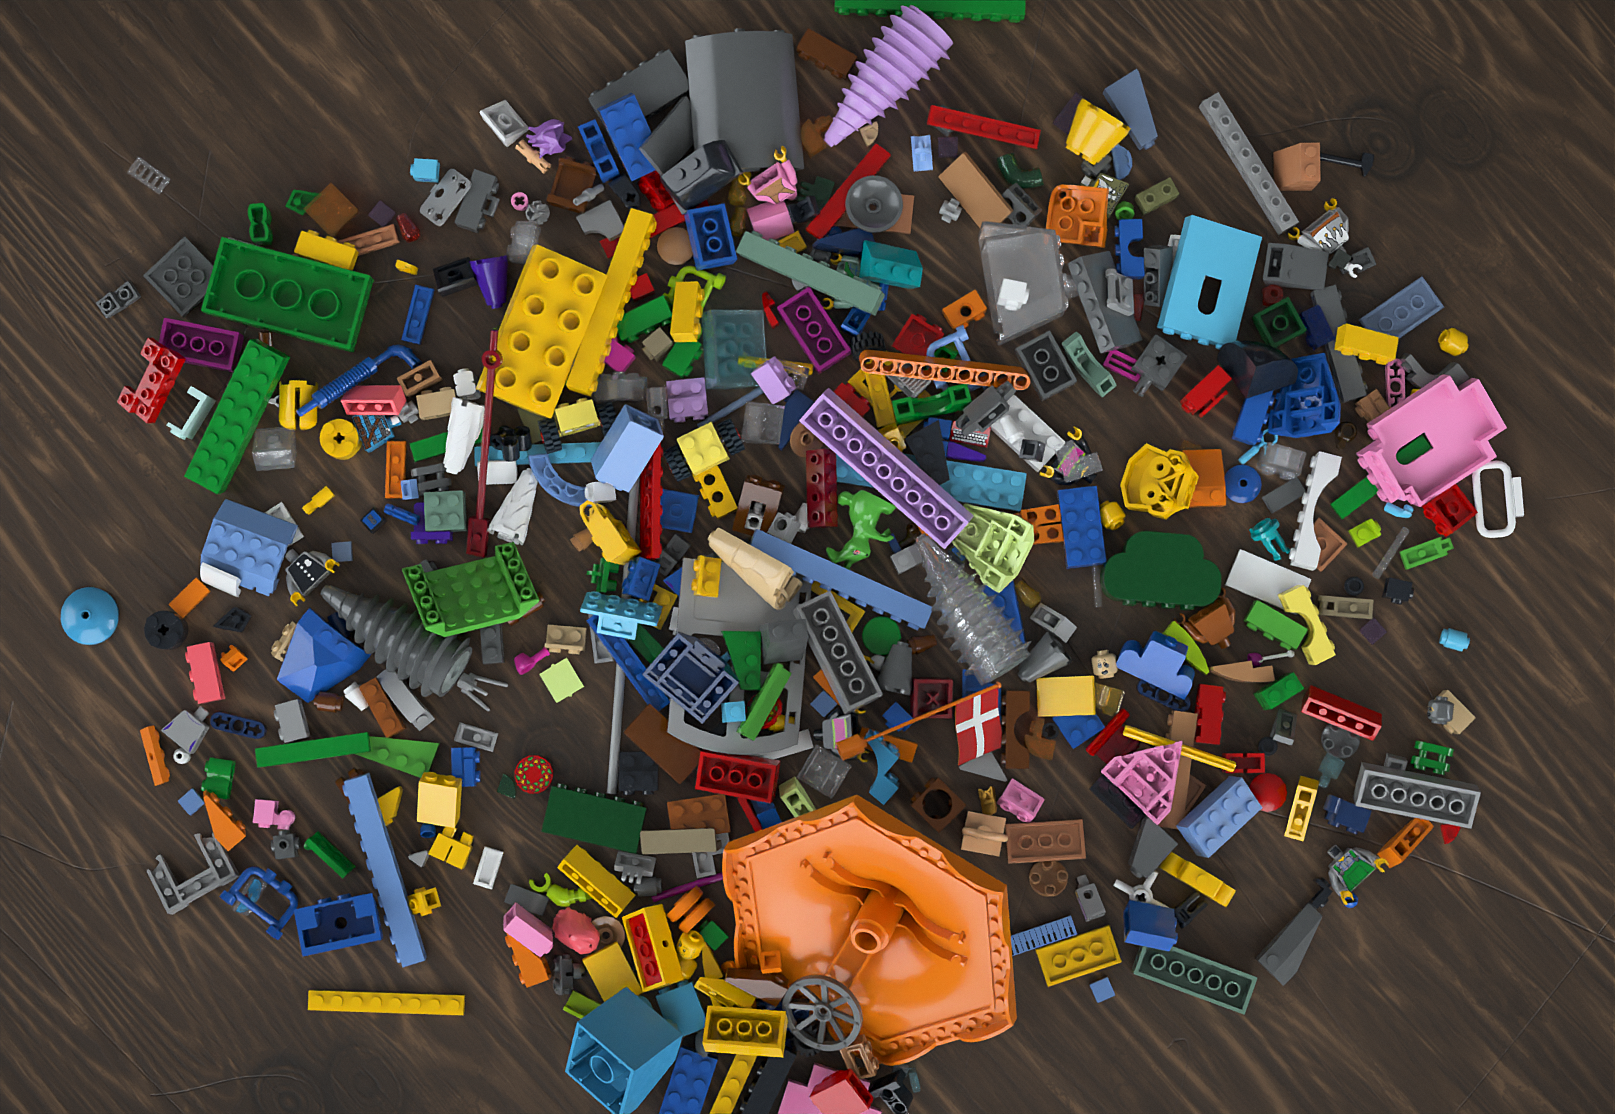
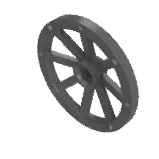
[782,975,863,1051]

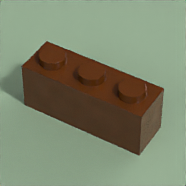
[797,28,857,80]

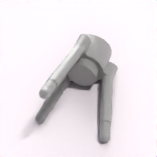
[457,673,508,711]

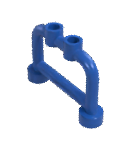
[219,866,298,940]

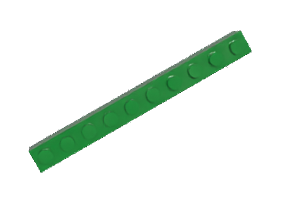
[835,0,1026,23]

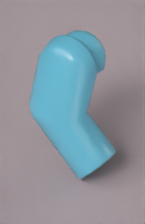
[1384,502,1414,518]

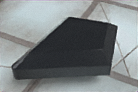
[213,606,252,633]

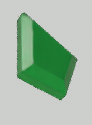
[285,190,323,215]

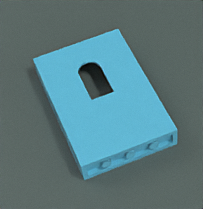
[1157,215,1262,350]

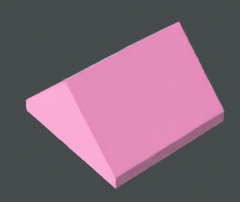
[746,201,794,241]

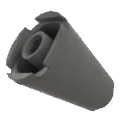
[1017,632,1072,683]
[876,641,912,696]

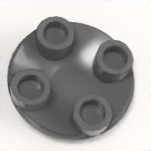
[1321,723,1360,759]

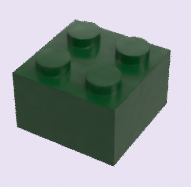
[1251,297,1307,348]

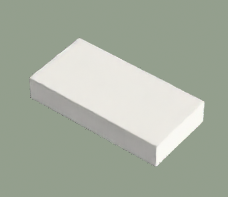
[473,846,504,889]

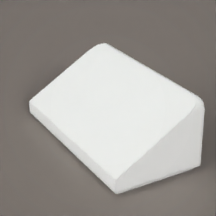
[477,460,518,485]

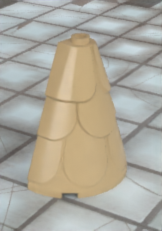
[708,528,803,610]

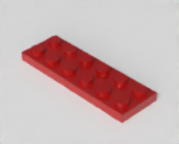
[639,442,663,560]

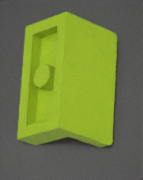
[563,990,601,1019]

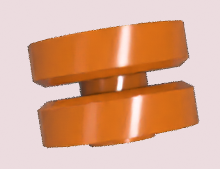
[666,885,715,934]

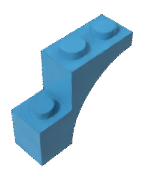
[864,729,900,805]

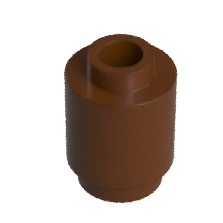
[314,691,344,713]

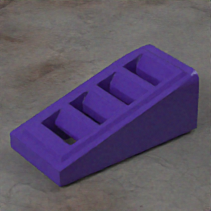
[946,441,986,462]

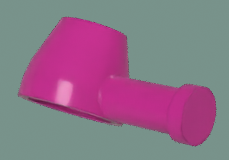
[514,647,550,675]

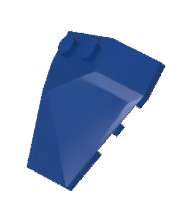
[1268,353,1341,438]
[277,607,371,703]

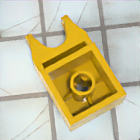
[580,500,642,565]

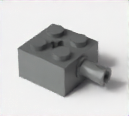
[1131,334,1187,397]

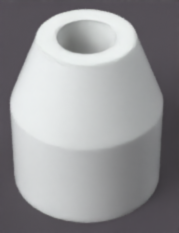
[173,748,191,764]

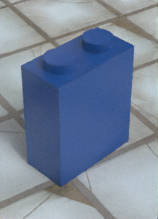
[1123,900,1178,951]

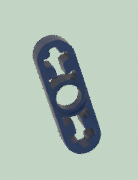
[1137,679,1191,712]
[210,712,267,739]

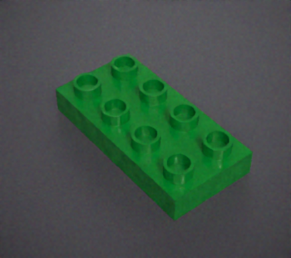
[201,237,374,353]

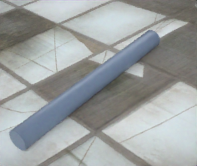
[697,387,764,428]

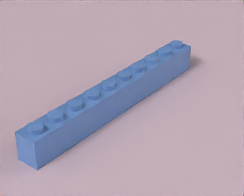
[749,529,934,630]
[342,773,427,968]

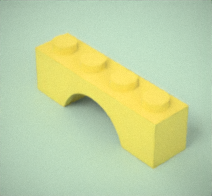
[1278,585,1335,665]

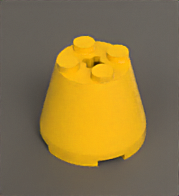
[1066,98,1131,165]

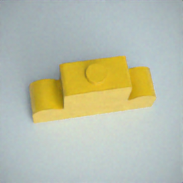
[1158,852,1236,907]

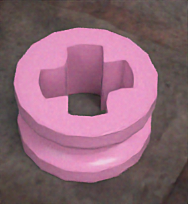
[511,192,529,211]

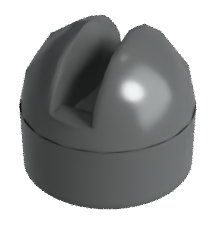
[572,963,586,979]

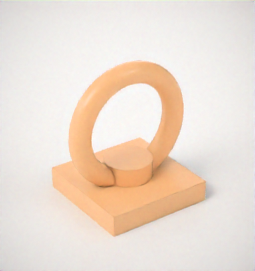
[961,811,1008,856]

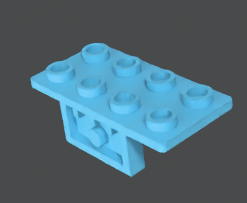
[580,591,662,640]

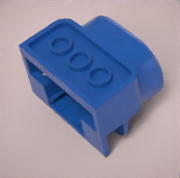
[294,893,383,956]

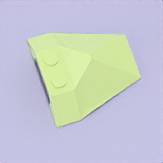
[952,504,1034,593]

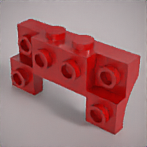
[117,338,186,423]

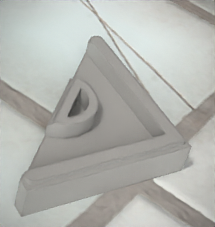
[959,752,1008,782]

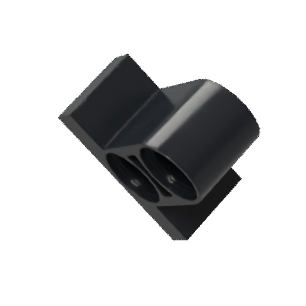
[868,1069,913,1114]

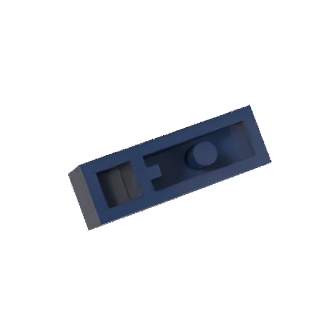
[812,228,875,258]
[779,390,815,451]

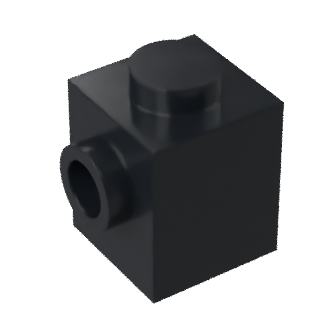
[1382,577,1414,605]

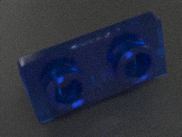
[1299,305,1335,350]

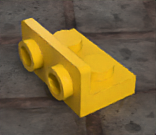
[691,555,721,598]

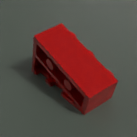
[1194,684,1226,745]

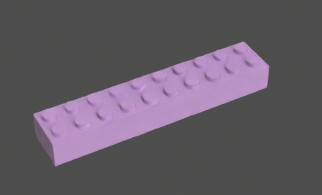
[799,388,974,549]

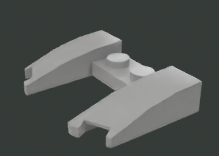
[147,833,240,915]

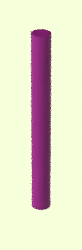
[651,872,723,902]

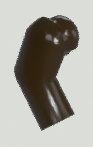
[898,523,919,550]

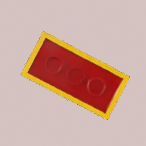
[622,904,684,993]

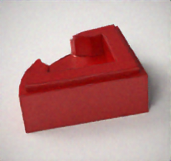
[1440,824,1461,844]

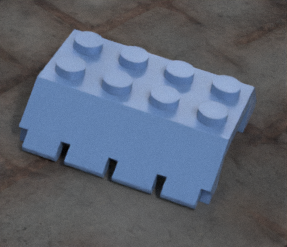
[200,499,298,596]

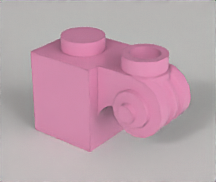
[253,799,295,830]

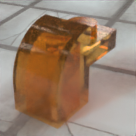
[801,115,833,158]
[1024,717,1056,760]

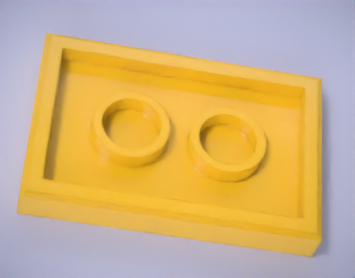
[1036,676,1096,717]
[582,941,643,1002]

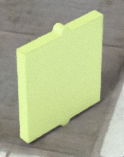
[539,658,584,703]

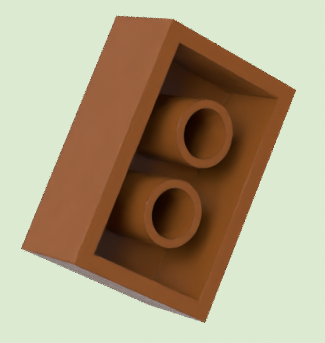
[667,794,731,834]

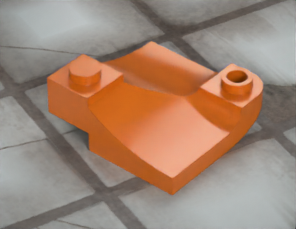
[1044,184,1109,248]

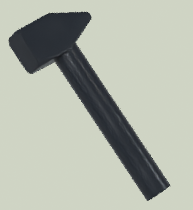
[1320,153,1374,177]

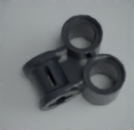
[490,425,532,462]

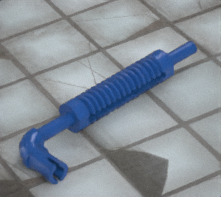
[296,345,422,417]

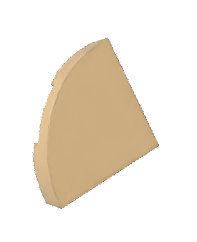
[859,121,878,147]

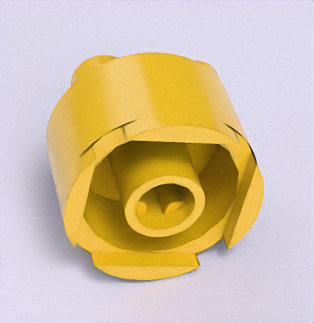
[320,419,362,460]

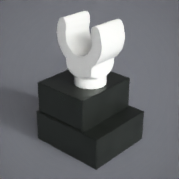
[1328,248,1362,278]

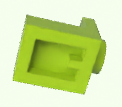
[1348,518,1381,548]

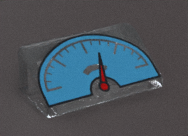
[232,875,267,916]

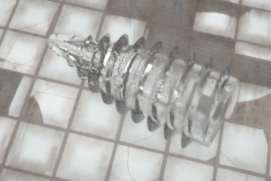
[915,534,1032,686]

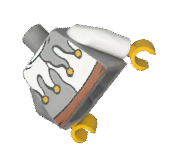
[1288,198,1349,254]

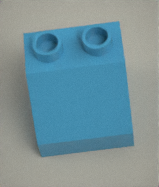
[565,987,683,1114]

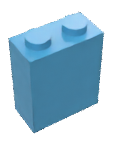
[656,980,706,1037]

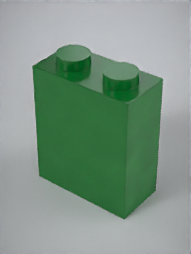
[1253,672,1304,710]

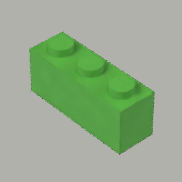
[1243,600,1308,651]

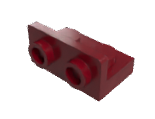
[1095,725,1140,765]

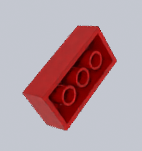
[695,749,781,803]

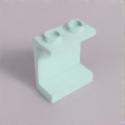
[166,386,216,440]

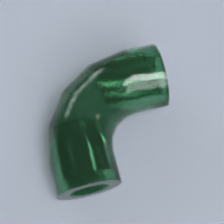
[996,153,1043,189]

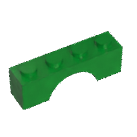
[892,384,972,426]

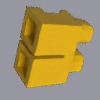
[428,827,474,869]

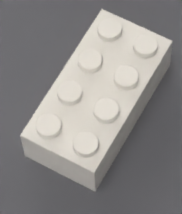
[990,394,1065,472]

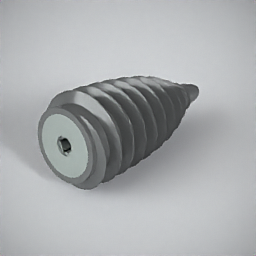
[321,585,472,697]

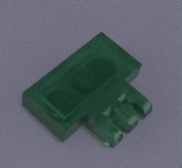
[795,176,835,217]

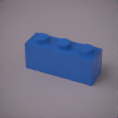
[1231,390,1275,446]

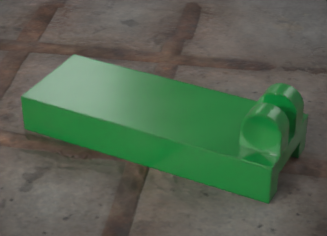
[304,831,356,879]

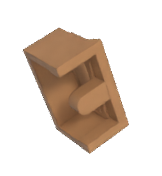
[840,1034,879,1079]

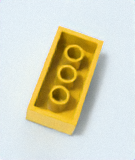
[702,1006,788,1057]

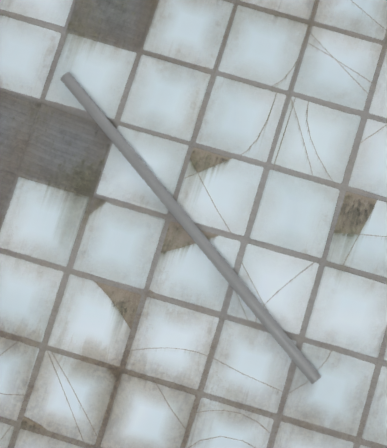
[607,475,640,794]

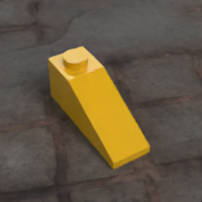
[1284,776,1319,841]
[694,977,756,1009]

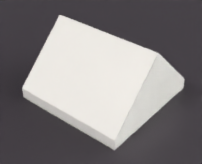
[479,100,529,147]

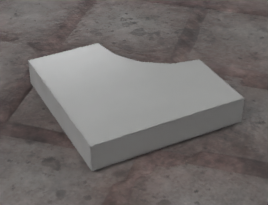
[576,200,624,242]

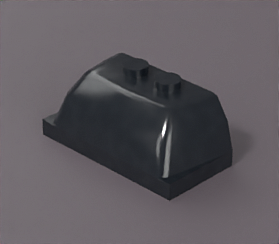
[660,140,744,215]

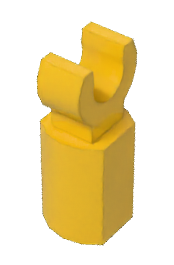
[302,486,335,515]

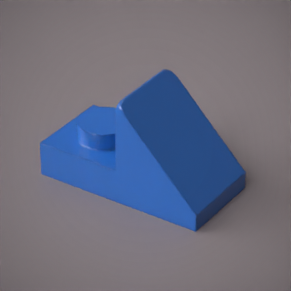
[751,800,782,829]

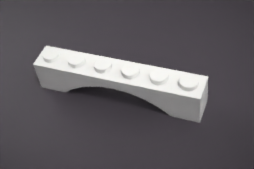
[1289,451,1342,571]

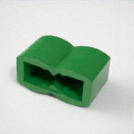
[248,203,273,246]
[201,757,236,799]

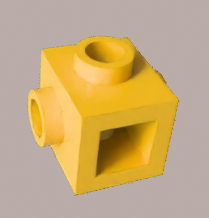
[878,422,907,452]
[407,887,441,916]

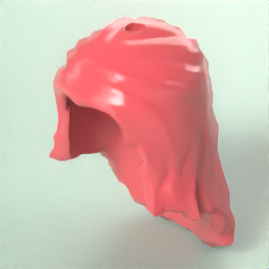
[552,907,600,954]

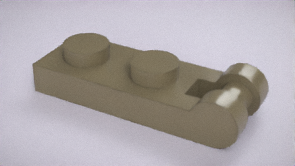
[1318,595,1373,619]

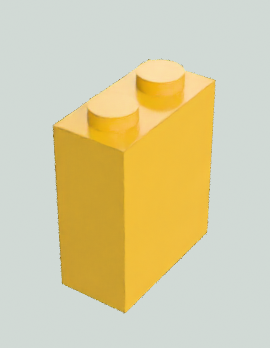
[417,772,462,828]

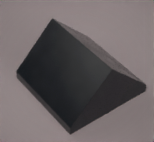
[433,257,478,297]

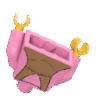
[738,146,797,204]

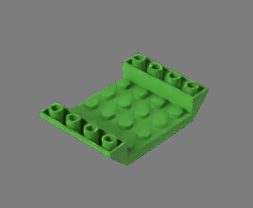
[402,542,539,637]

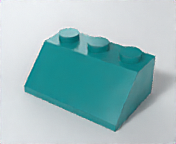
[859,240,923,289]

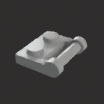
[1105,269,1134,316]

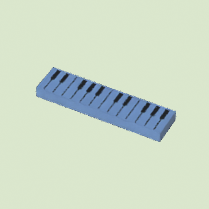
[1011,915,1077,956]

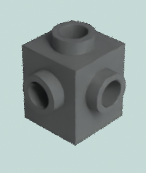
[271,830,300,859]

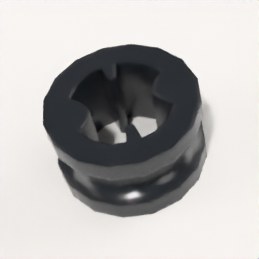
[1041,723,1059,740]

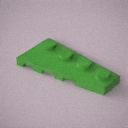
[356,736,440,778]

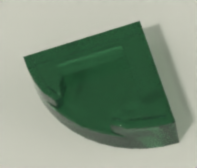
[497,774,517,799]

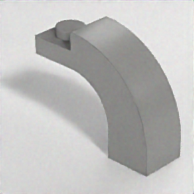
[376,669,435,731]

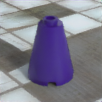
[470,255,508,309]

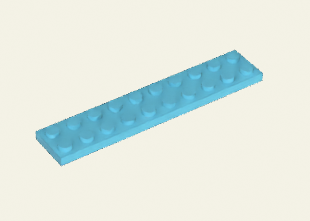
[836,453,1027,512]

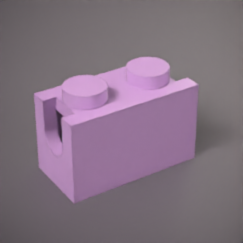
[751,356,797,405]

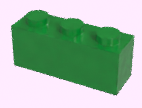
[617,295,673,343]

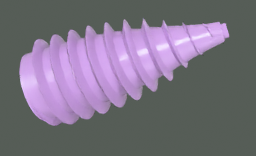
[823,5,953,147]

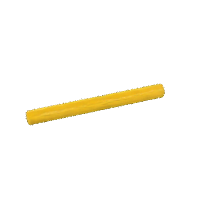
[1123,725,1236,772]

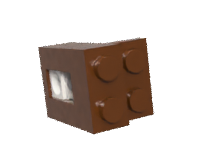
[732,475,785,536]

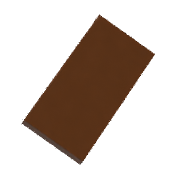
[623,703,700,785]

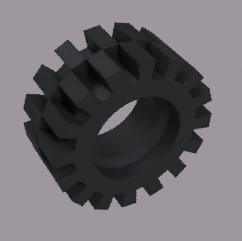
[849,331,886,362]
[789,1019,828,1057]

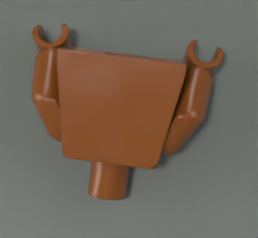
[1174,587,1236,649]

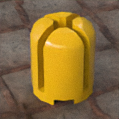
[279,380,318,430]

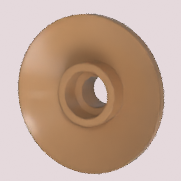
[790,422,823,457]
[589,916,625,952]

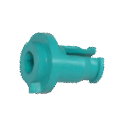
[1249,518,1290,561]

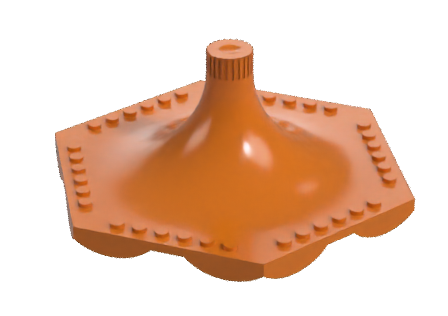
[722,795,1017,1066]

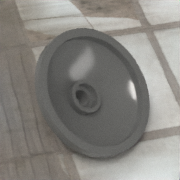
[845,175,903,233]

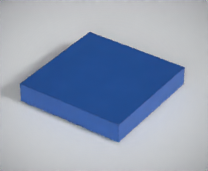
[660,489,699,533]

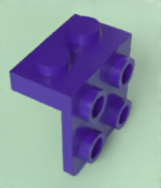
[411,503,453,544]

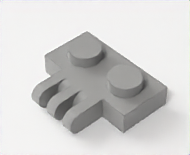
[614,851,656,884]

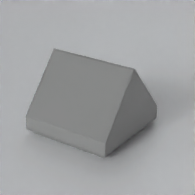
[408,849,430,867]

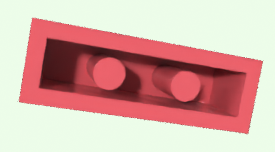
[341,385,407,415]
[185,642,225,704]

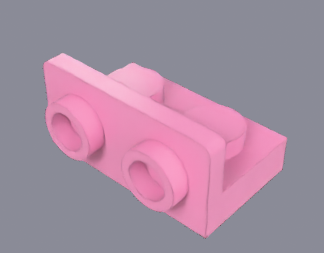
[997,778,1045,823]

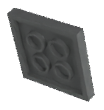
[143,236,213,317]

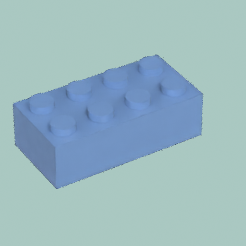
[1176,776,1262,858]

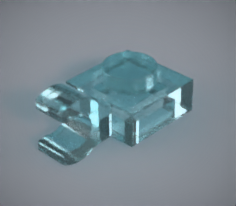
[1318,753,1345,789]

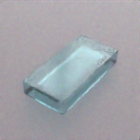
[908,1067,921,1093]

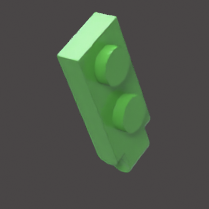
[1399,537,1454,570]

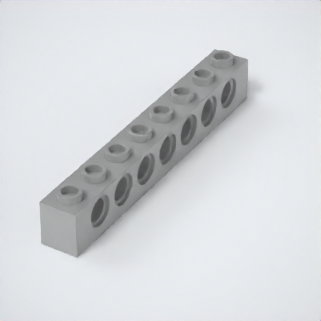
[1199,92,1299,236]

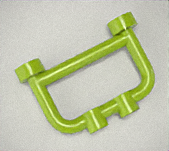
[663,266,726,341]

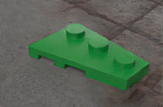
[721,631,761,690]

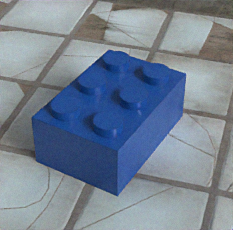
[684,203,737,271]

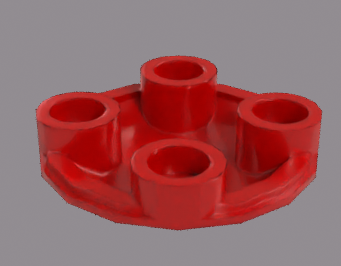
[1249,773,1287,812]

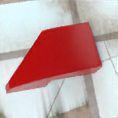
[762,291,779,329]

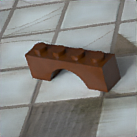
[1001,691,1030,769]

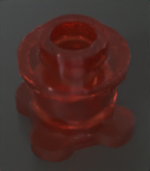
[1261,285,1283,306]

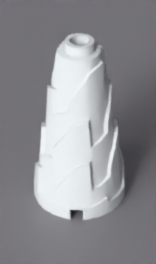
[443,397,485,475]
[487,468,538,545]

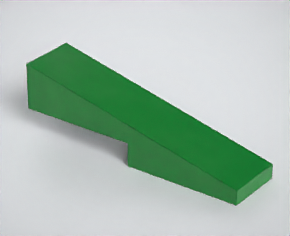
[409,427,483,462]

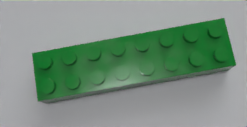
[184,339,290,494]

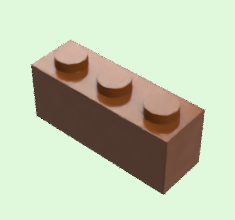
[359,677,407,738]

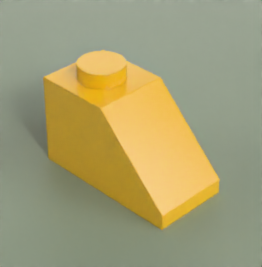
[378,786,403,826]

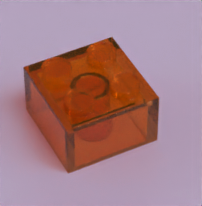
[304,183,359,237]

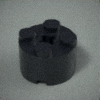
[144,610,188,650]

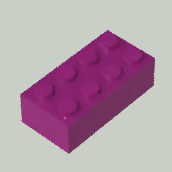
[777,287,851,374]
[159,318,244,373]

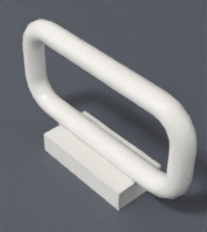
[1472,460,1524,538]

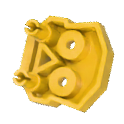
[1120,443,1199,520]

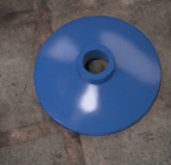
[1224,465,1261,503]

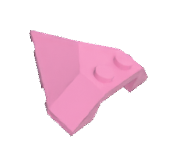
[1101,741,1183,825]

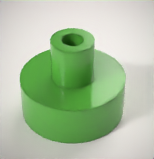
[1115,201,1134,220]

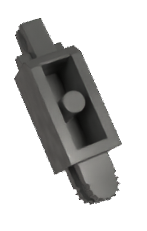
[955,381,1016,436]

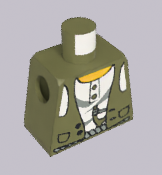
[1080,173,1129,218]

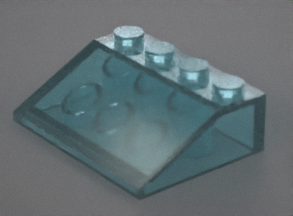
[702,310,766,389]

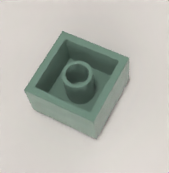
[424,491,467,532]

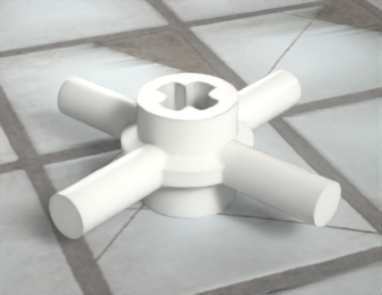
[1113,870,1169,908]

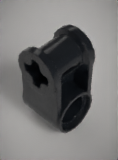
[608,172,642,210]

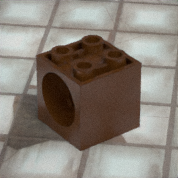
[910,777,967,833]

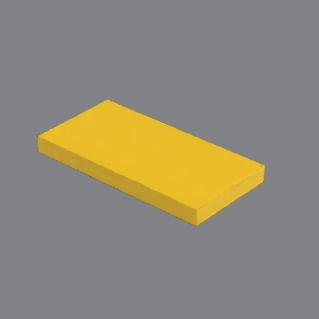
[1035,925,1122,987]

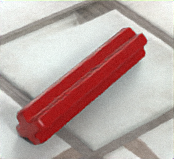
[1086,709,1130,756]

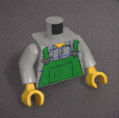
[1327,845,1389,905]

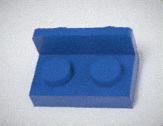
[622,557,661,601]

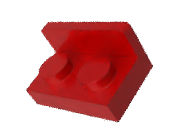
[638,170,675,212]

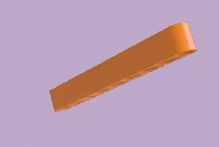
[859,350,1030,390]

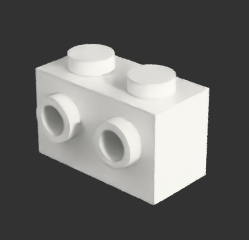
[997,278,1030,311]

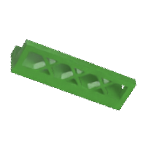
[736,663,792,741]

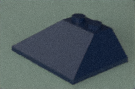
[642,632,740,724]

